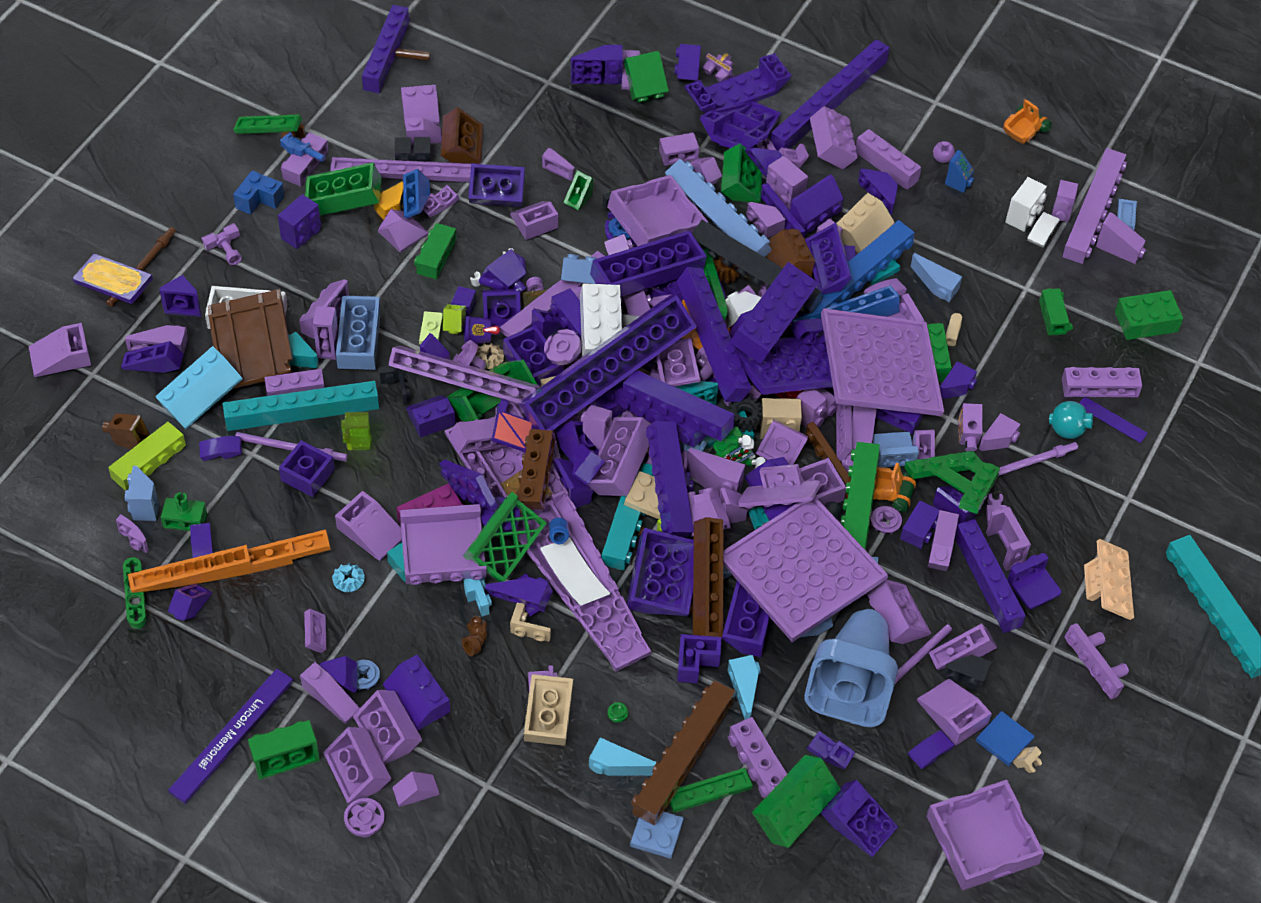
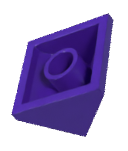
[159,275,202,317]
[933,486,981,524]

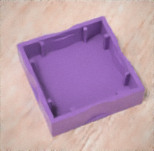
[607,175,708,246]
[927,780,1044,890]

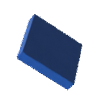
[976,711,1034,766]

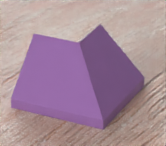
[378,209,429,253]

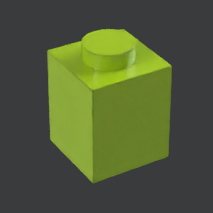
[443,304,466,334]

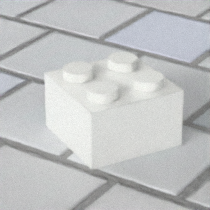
[1006,177,1047,231]

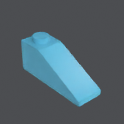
[728,655,760,720]
[589,738,657,776]

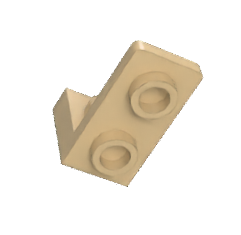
[510,602,551,642]

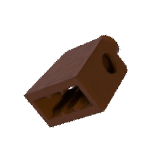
[102,413,150,449]

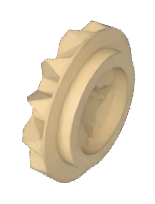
[475,343,504,369]

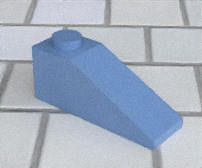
[911,253,962,302]

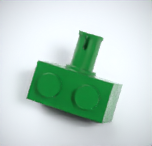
[161,492,207,531]

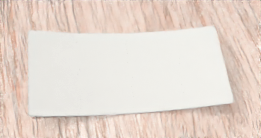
[540,537,610,605]

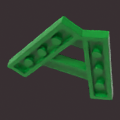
[904,451,1000,514]

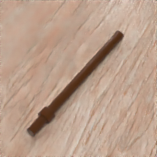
[106,227,176,307]

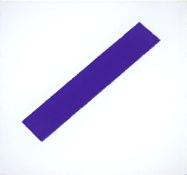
[1080,397,1148,443]

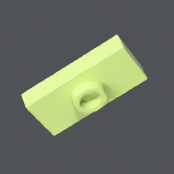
[419,311,443,345]

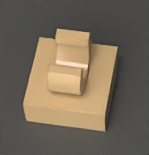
[1013,746,1042,773]

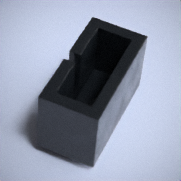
[395,137,431,162]

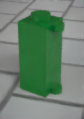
[1039,289,1073,335]

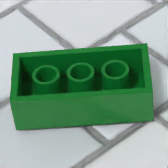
[305,162,381,215]
[752,755,841,848]

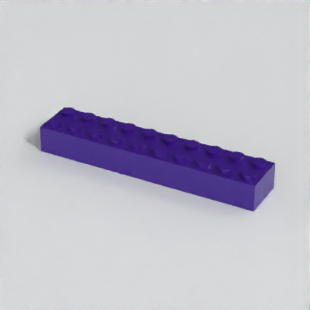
[518,295,697,430]

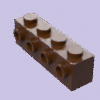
[515,429,556,510]

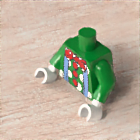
[713,427,766,468]

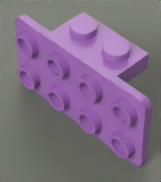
[738,464,821,508]

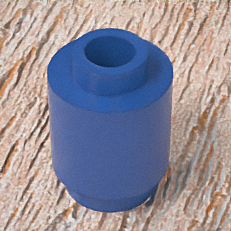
[549,517,569,544]

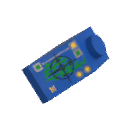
[945,150,975,193]

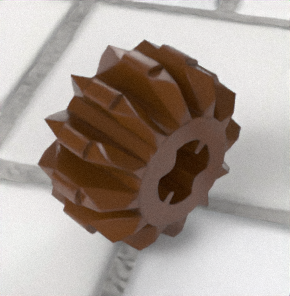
[713,258,740,285]

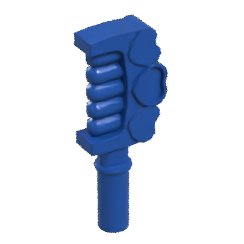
[280,132,326,162]

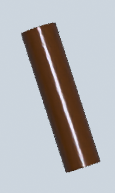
[395,48,430,61]

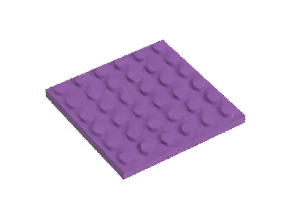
[821,308,944,416]
[723,497,888,642]

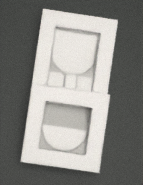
[1027,212,1060,248]

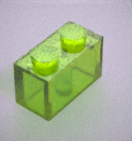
[341,412,371,450]

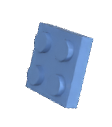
[630,812,683,858]

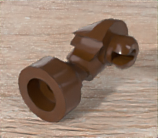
[462,616,487,656]

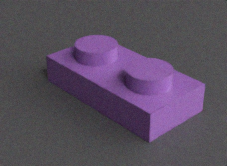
[304,609,326,653]

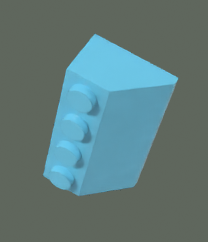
[155,346,243,429]

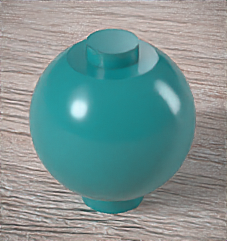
[1049,401,1093,439]

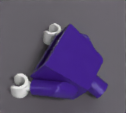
[470,248,527,294]

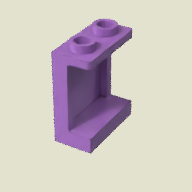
[986,507,1031,571]

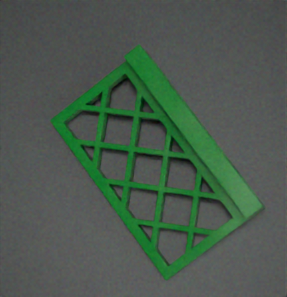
[462,492,547,582]

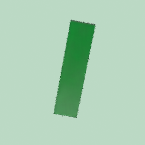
[233,114,302,134]
[669,768,753,813]

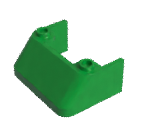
[447,359,537,422]

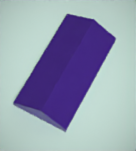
[805,223,852,295]

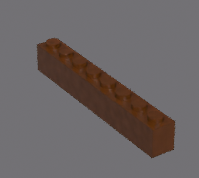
[631,680,736,826]

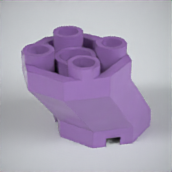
[688,487,731,537]

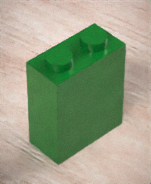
[623,51,668,102]

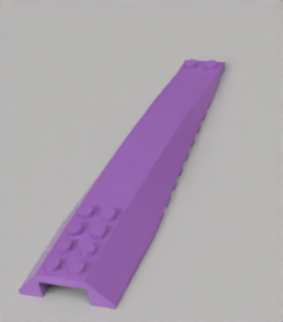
[445,401,651,672]

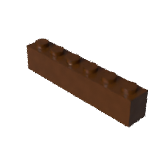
[693,517,723,638]

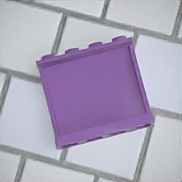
[400,504,486,585]

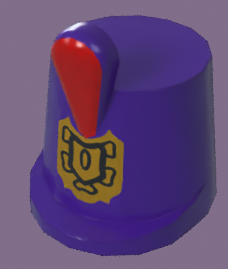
[464,316,500,344]

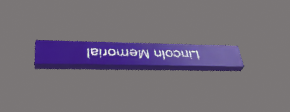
[168,669,293,804]

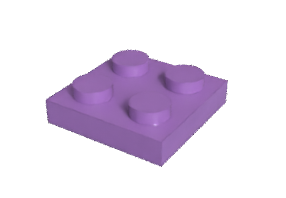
[756,419,808,465]

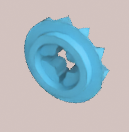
[332,563,365,592]

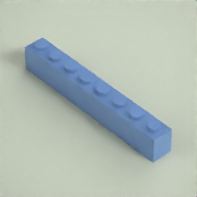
[665,159,772,257]

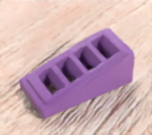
[542,148,574,181]

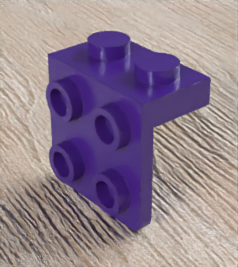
[1007,553,1061,609]

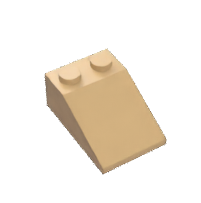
[524,674,573,746]

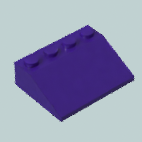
[626,528,694,616]

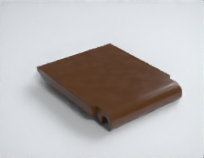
[207,289,293,389]

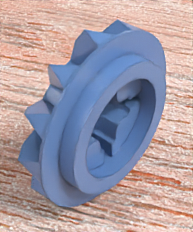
[356,660,380,691]

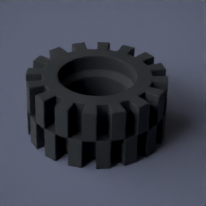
[728,396,762,432]

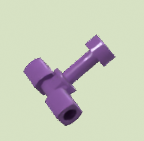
[201,223,242,265]

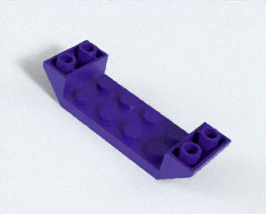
[685,53,791,113]

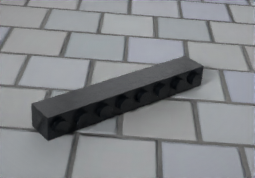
[692,220,823,314]

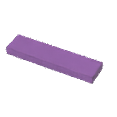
[836,404,852,461]

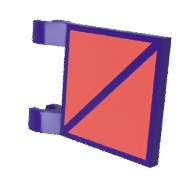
[491,398,533,453]

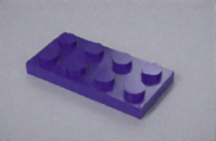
[439,460,498,511]

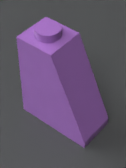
[1096,212,1146,264]

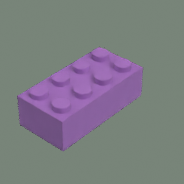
[587,417,650,496]

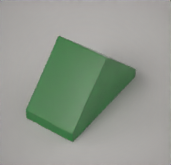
[563,170,593,210]

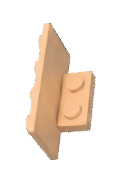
[1084,539,1134,620]

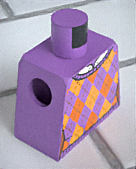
[958,403,982,451]

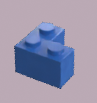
[233,171,285,215]

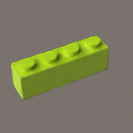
[108,422,186,491]

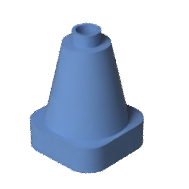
[805,609,898,727]

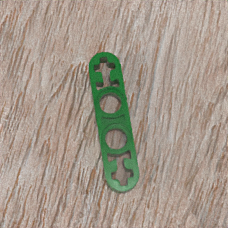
[123,557,147,629]

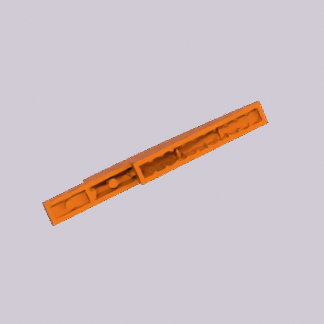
[128,529,331,593]

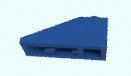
[403,169,430,219]

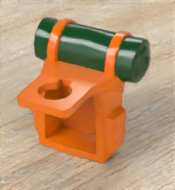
[1003,99,1052,144]
[873,463,917,513]

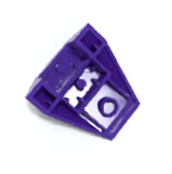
[700,101,781,149]

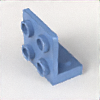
[872,432,919,467]

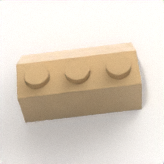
[837,193,894,253]

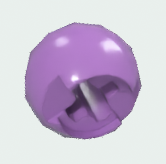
[933,141,955,163]

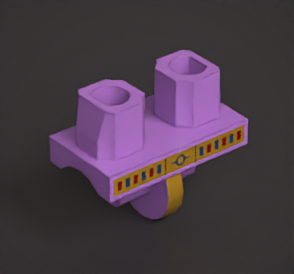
[703,53,735,82]

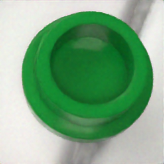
[608,702,628,723]

